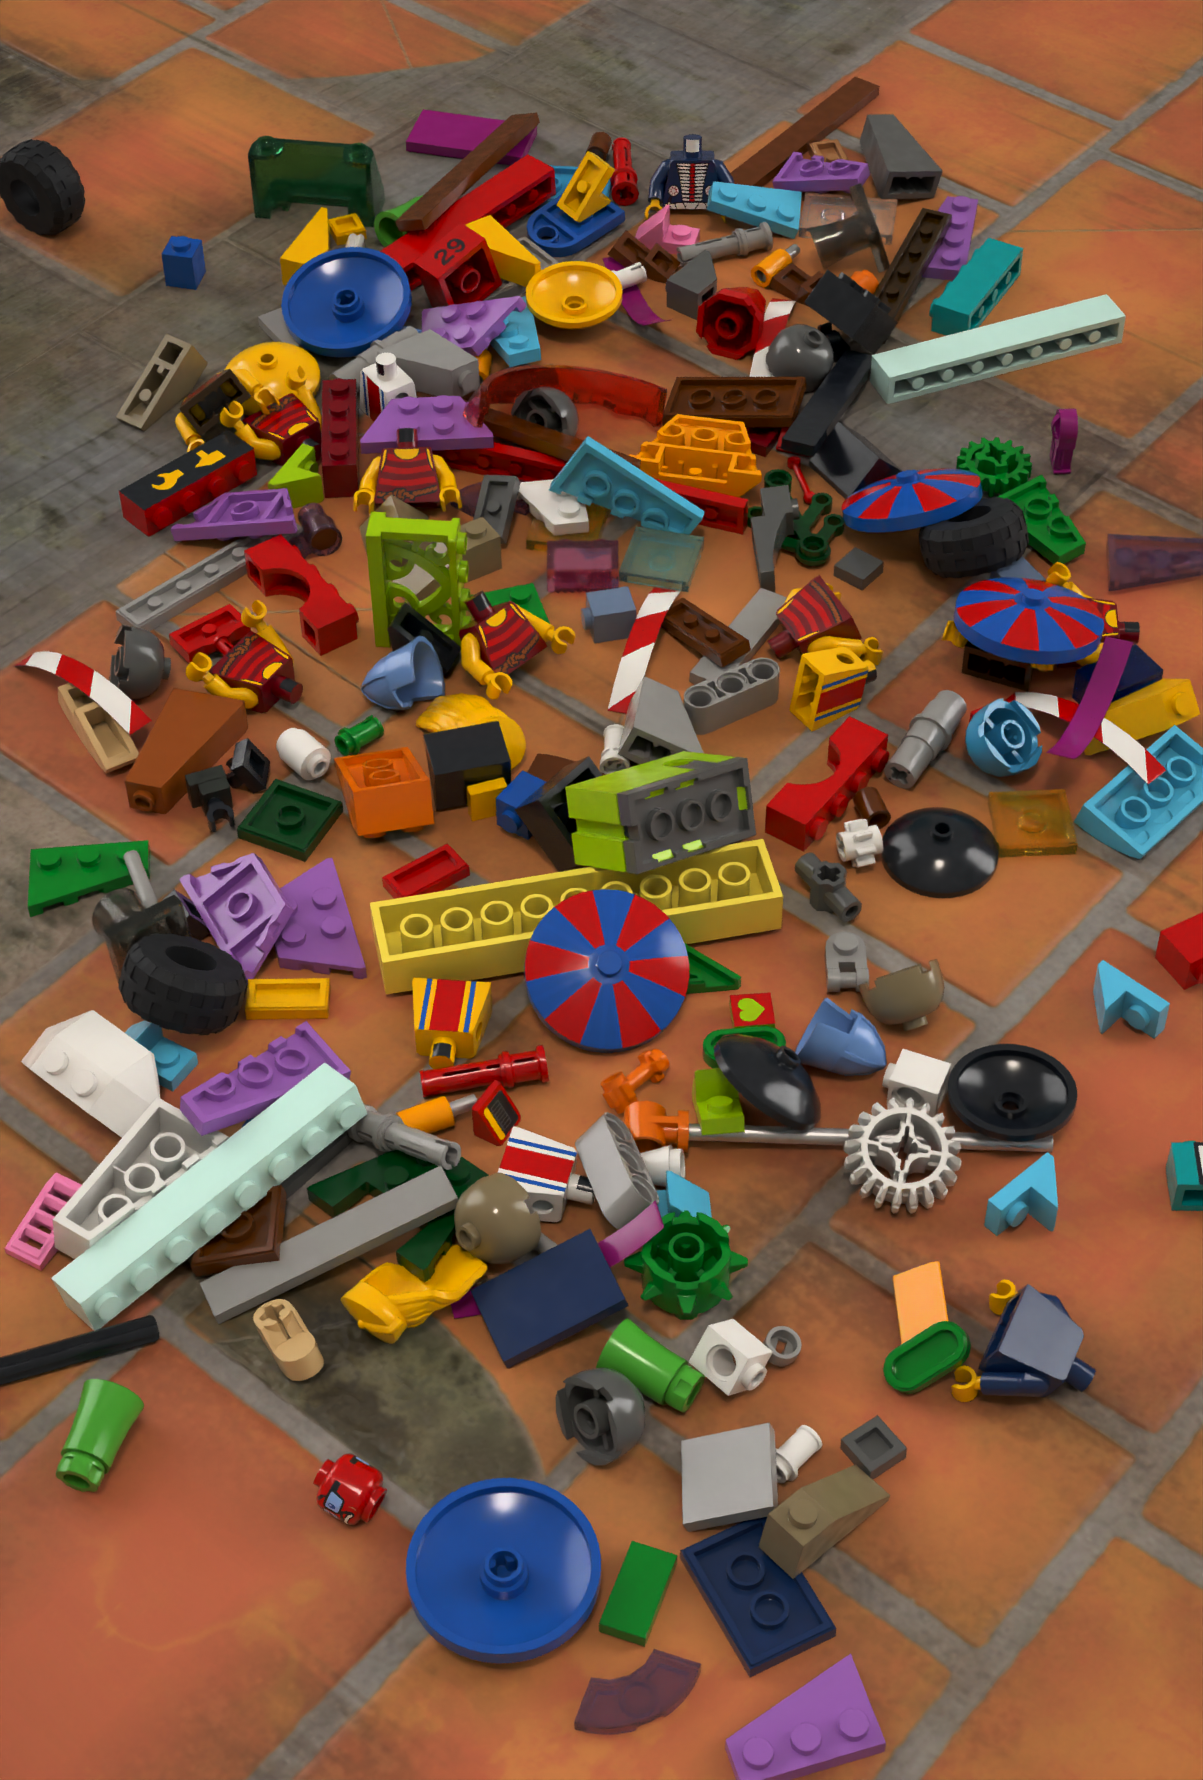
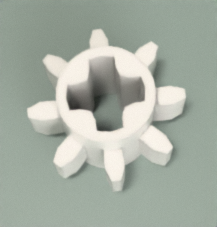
[836,819,883,868]

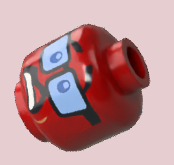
[313,1453,387,1525]

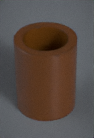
[586,132,612,161]
[853,787,891,829]

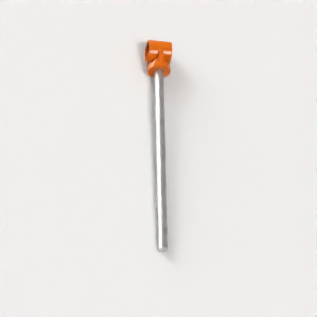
[624,1101,1053,1153]

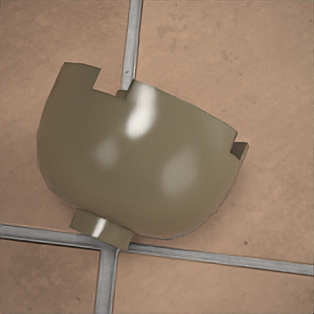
[858,959,945,1031]
[454,1173,541,1264]

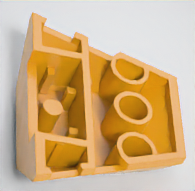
[629,414,762,497]

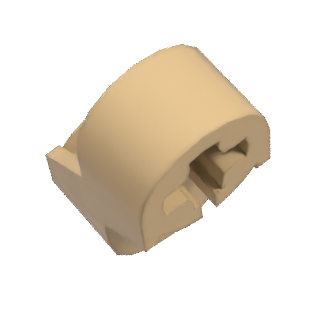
[253,1299,324,1381]

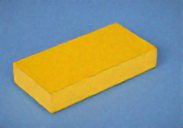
[245,978,331,1020]

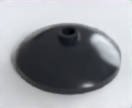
[881,807,999,898]
[714,1034,821,1131]
[948,1044,1077,1142]

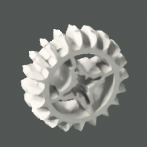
[843,1097,962,1214]

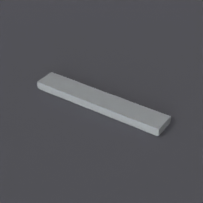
[116,523,306,632]
[200,1165,459,1324]

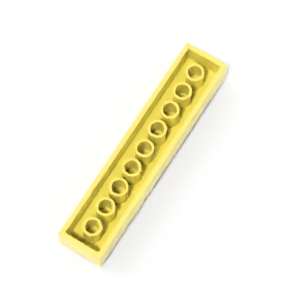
[370,839,783,995]

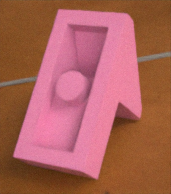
[635,204,700,255]

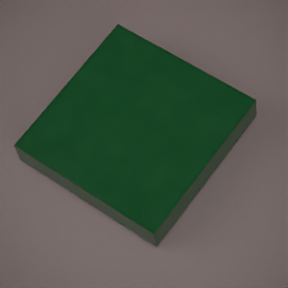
[237,779,343,862]

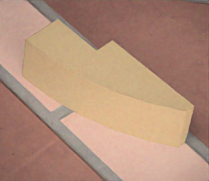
[58,683,139,774]

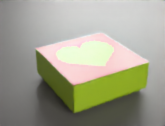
[729,992,775,1028]

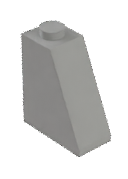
[377,329,480,397]
[618,676,703,764]

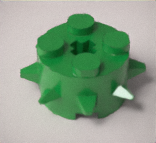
[624,1210,748,1320]

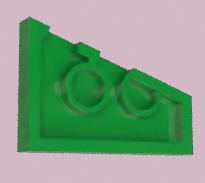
[998,475,1086,564]
[28,840,150,917]

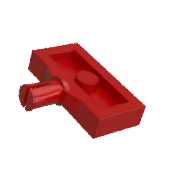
[169,604,251,663]

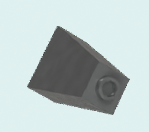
[859,114,943,199]

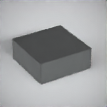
[834,547,884,590]
[840,1415,907,1479]

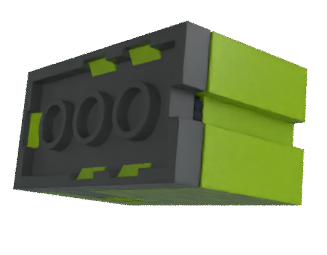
[565,751,756,874]

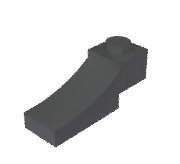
[751,485,800,593]

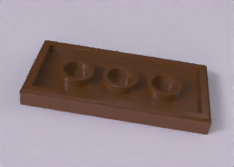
[661,377,807,427]

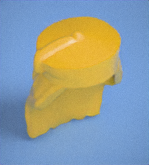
[416,693,526,769]
[340,1244,488,1344]

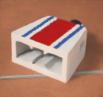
[360,353,417,421]
[498,1126,595,1222]

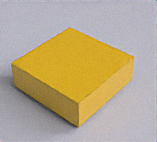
[328,213,367,246]
[466,777,507,822]

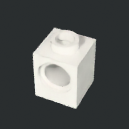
[882,1049,951,1117]
[689,1319,773,1396]

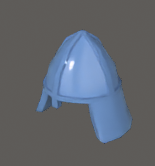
[361,636,445,710]
[794,998,887,1076]

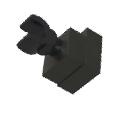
[185,765,235,832]

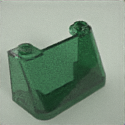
[248,136,385,227]

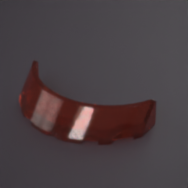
[463,365,667,428]

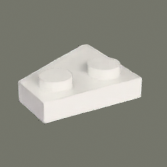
[517,479,589,536]

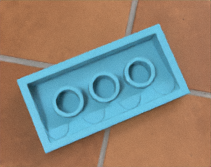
[1074,725,1203,859]

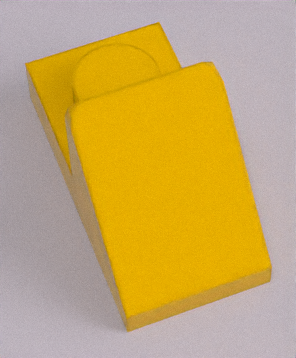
[556,151,615,222]

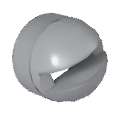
[763,1326,802,1367]

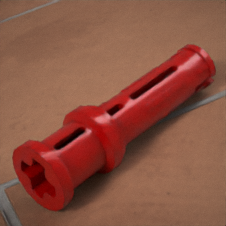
[610,137,639,206]
[419,1045,549,1098]

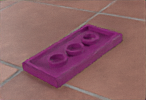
[406,109,537,165]

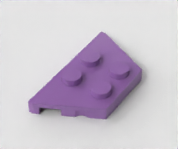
[422,296,527,357]
[360,395,494,454]
[171,488,298,541]
[179,853,294,985]
[274,858,367,979]

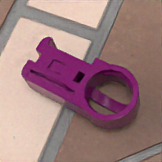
[1050,408,1078,474]

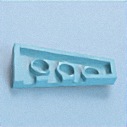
[490,296,542,367]
[549,436,705,542]

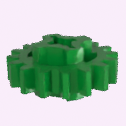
[956,437,1032,497]

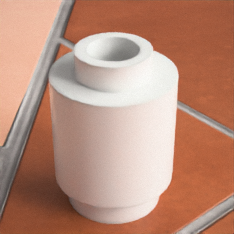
[276,728,331,780]

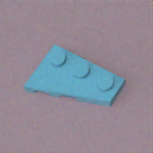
[707,181,802,239]

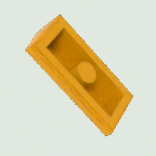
[892,1261,948,1344]

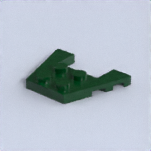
[307,1150,489,1282]

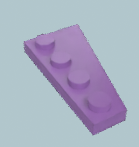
[922,196,978,281]
[180,1021,351,1136]

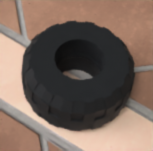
[0,139,85,235]
[918,497,1029,578]
[118,933,247,1035]

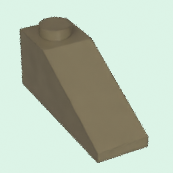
[116,334,208,432]
[392,516,502,605]
[758,1464,890,1579]

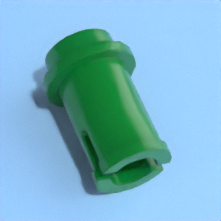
[334,715,384,756]

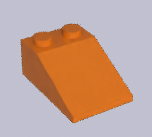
[334,747,434,838]

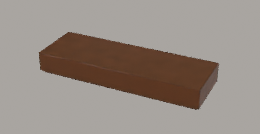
[661,598,751,668]

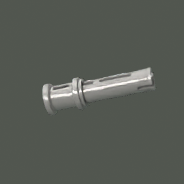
[676,222,773,267]
[347,1104,461,1170]

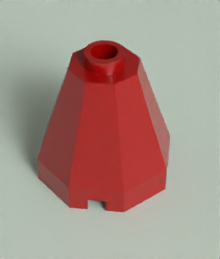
[696,287,766,360]

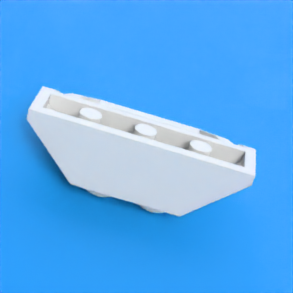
[21,1010,160,1137]

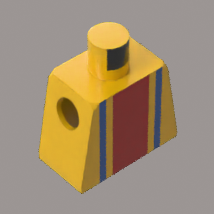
[789,647,877,731]
[412,977,492,1069]

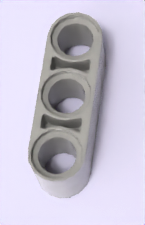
[684,658,780,735]
[575,1112,660,1230]

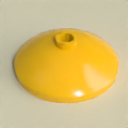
[526,261,623,329]
[224,342,321,416]

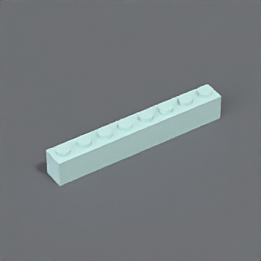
[870,294,1126,405]
[51,1063,368,1331]

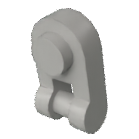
[825,932,869,992]

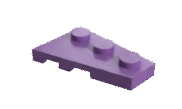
[772,152,870,194]
[725,1653,886,1780]

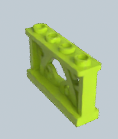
[365,512,472,648]

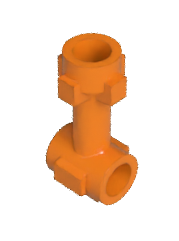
[600,1049,670,1114]

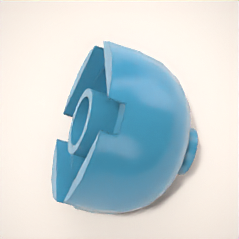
[965,698,1042,777]

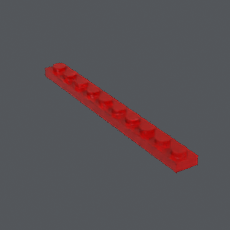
[432,442,748,535]

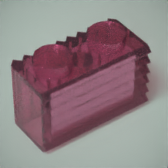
[547,539,619,593]

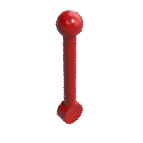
[787,456,815,504]

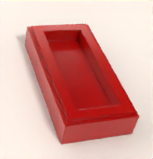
[382,843,470,899]

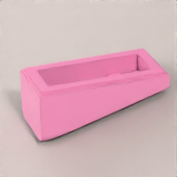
[5,1173,82,1271]

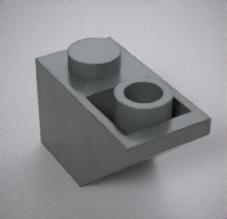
[665,250,717,320]

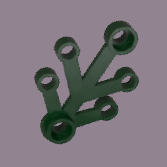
[747,469,845,566]

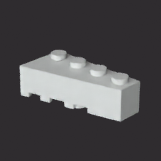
[53,1097,229,1259]

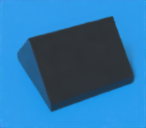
[809,422,902,499]
[422,721,511,810]

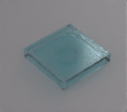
[619,526,704,592]

